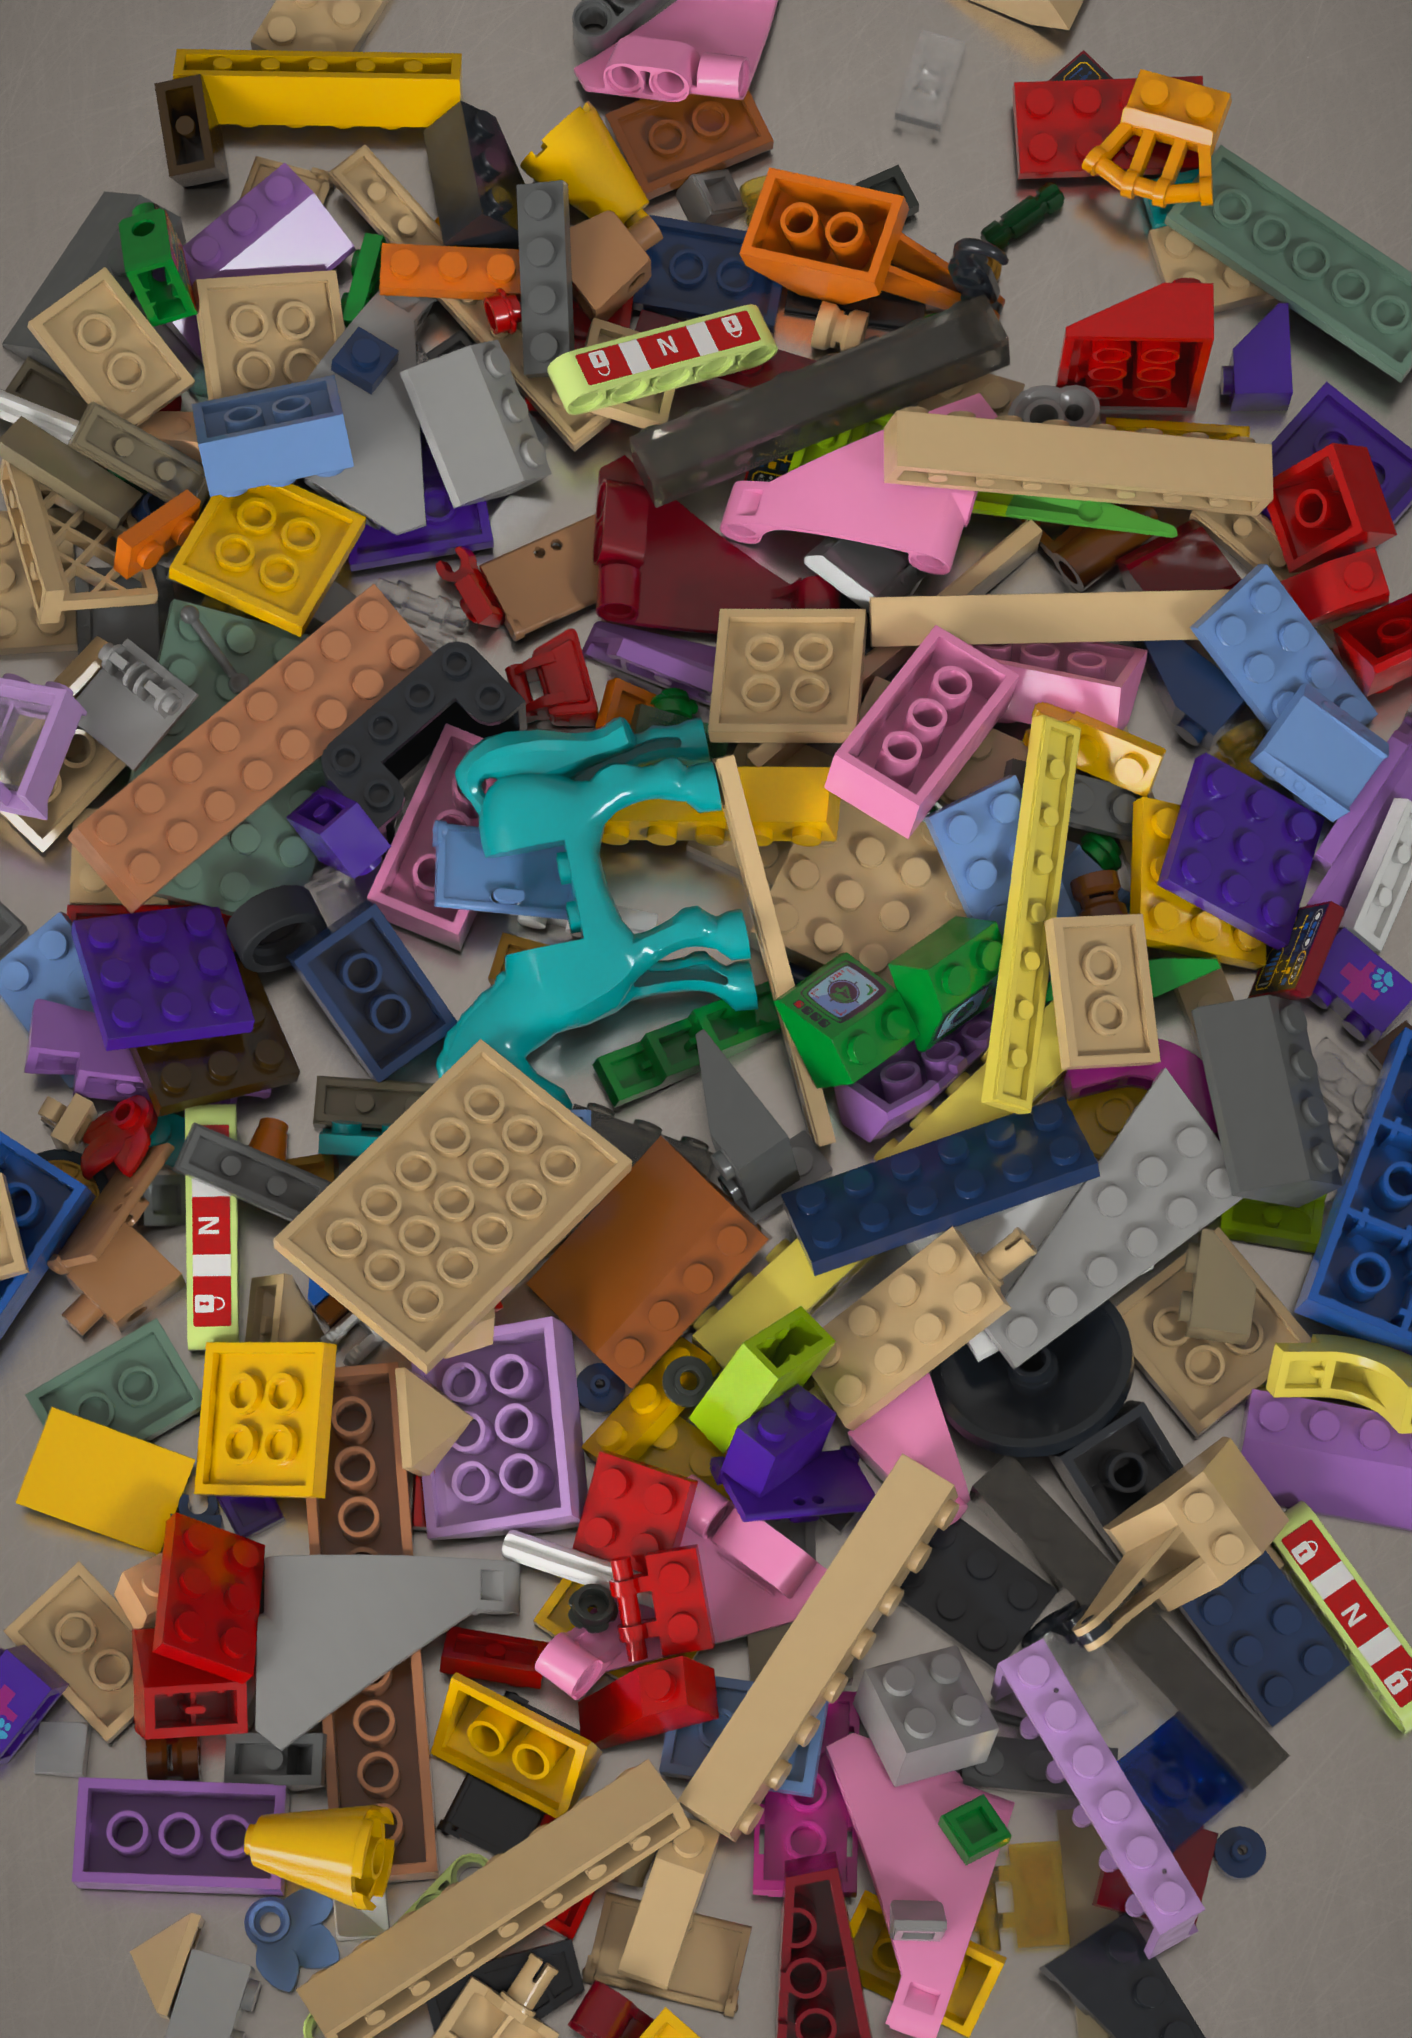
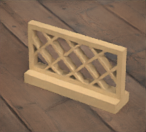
[0,453,159,624]

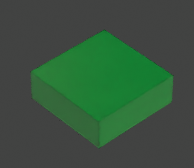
[938,1794,1012,1865]

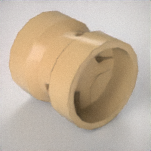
[811,301,870,359]

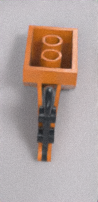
[739,167,1009,326]

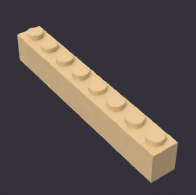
[884,407,1273,516]
[678,1453,960,1842]
[296,1759,691,2038]

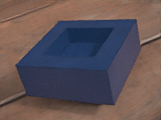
[331,326,399,395]

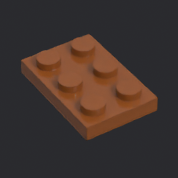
[605,89,774,200]

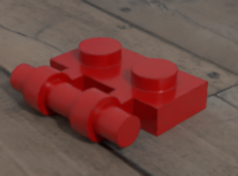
[609,1544,715,1662]

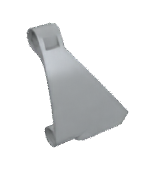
[303,290,438,535]
[255,1555,520,1751]

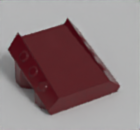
[1116,519,1242,591]

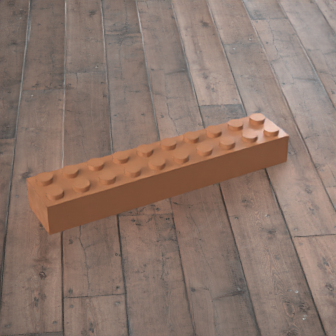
[306,1362,440,1883]

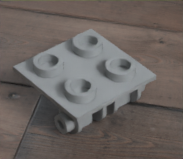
[76,638,199,772]

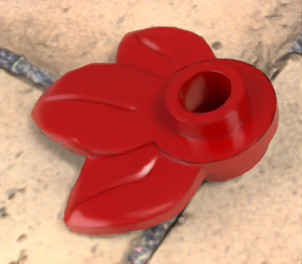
[81,1095,158,1180]

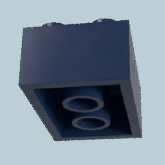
[286,899,457,1083]

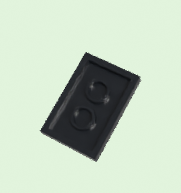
[900,1518,1058,1673]

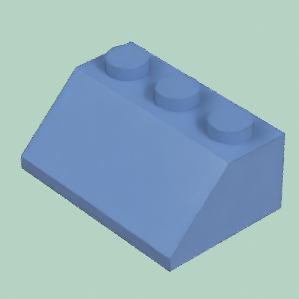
[192,375,354,497]

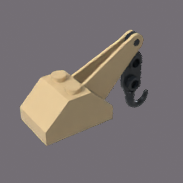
[1021,1436,1289,1652]

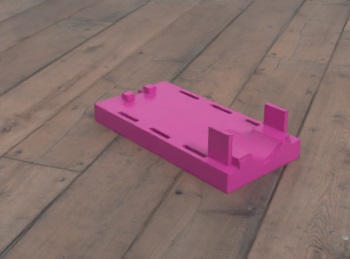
[753,1691,860,1898]

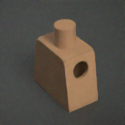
[570,210,663,322]
[61,1220,186,1336]

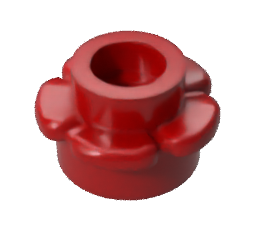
[483,288,522,335]

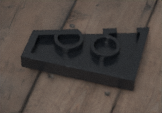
[426,1938,585,2032]

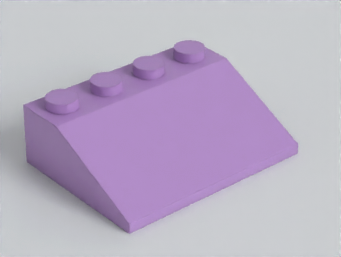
[411,1316,588,1541]

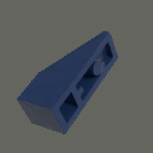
[1132,640,1247,751]

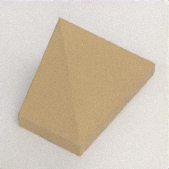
[245,1273,324,1342]
[395,1367,474,1477]
[130,1913,205,2020]

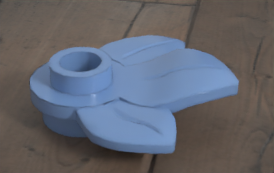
[244,1889,340,1992]

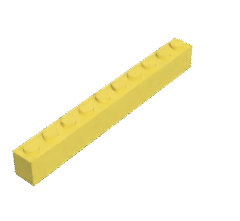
[692,1000,1067,1374]

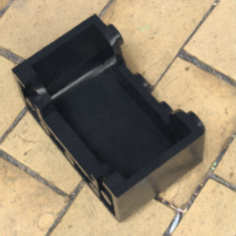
[321,641,527,863]

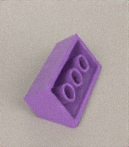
[153,163,356,364]
[1238,1389,1412,1531]

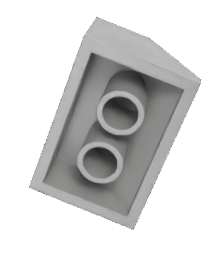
[400,340,552,508]

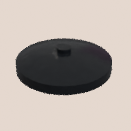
[931,1300,1134,1457]

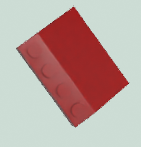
[1055,278,1214,411]

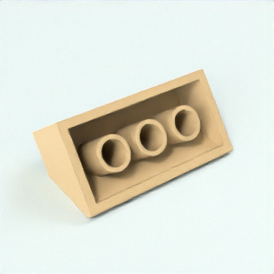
[0,636,126,853]

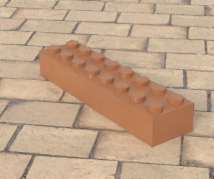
[67,584,433,914]

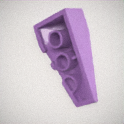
[834,999,995,1143]

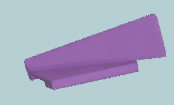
[582,621,716,706]
[1306,715,1412,935]
[24,999,271,1105]

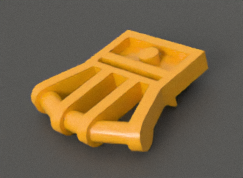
[1082,69,1232,208]

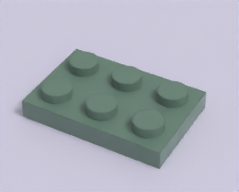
[25,1318,202,1442]

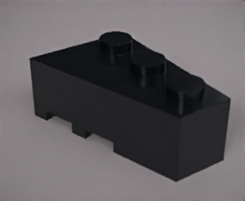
[423,101,525,249]

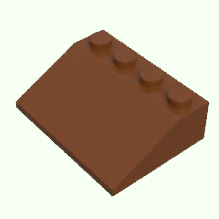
[526,1135,773,1389]

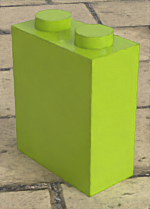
[689,1306,836,1454]

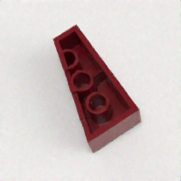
[775,1851,873,2038]

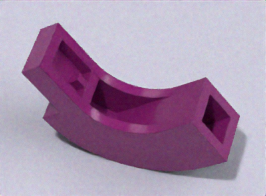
[1063,1038,1220,1141]

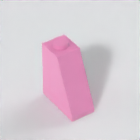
[847,1373,970,1526]

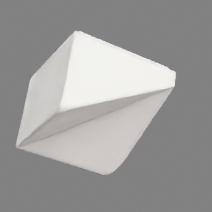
[333,1890,389,1941]

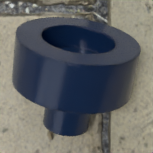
[577,1363,625,1416]
[1213,1826,1266,1880]

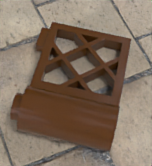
[1013,503,1158,592]

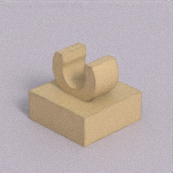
[38,1093,98,1152]

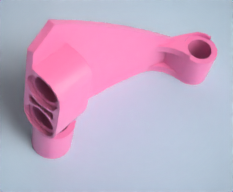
[574,0,778,102]
[720,393,998,575]
[535,1474,827,1700]
[825,1733,1015,2038]

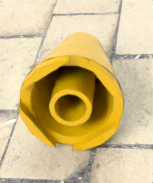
[520,101,649,228]
[244,1805,395,1911]

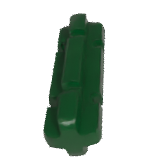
[980,182,1065,250]

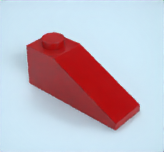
[1280,547,1390,627]
[578,1655,719,1750]

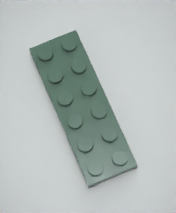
[1165,145,1412,383]

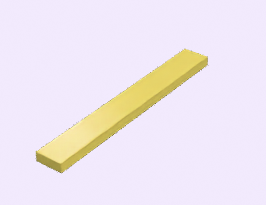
[981,715,1081,1114]

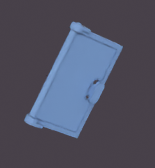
[432,820,574,920]

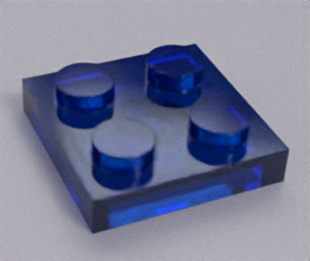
[1117,1716,1245,1854]

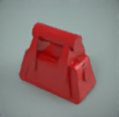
[505,628,599,726]

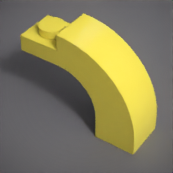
[1266,1334,1412,1434]

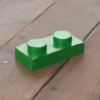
[341,233,387,328]

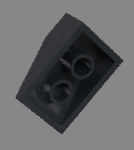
[1048,1400,1184,1586]

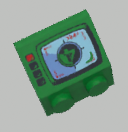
[888,916,1003,1052]
[773,952,920,1089]

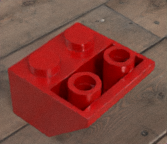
[132,1627,248,1740]

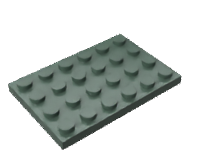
[129,599,326,916]

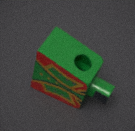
[118,202,198,327]

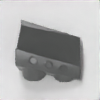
[804,536,928,614]
[75,564,176,661]

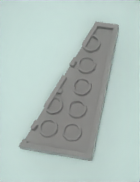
[984,1068,1243,1369]

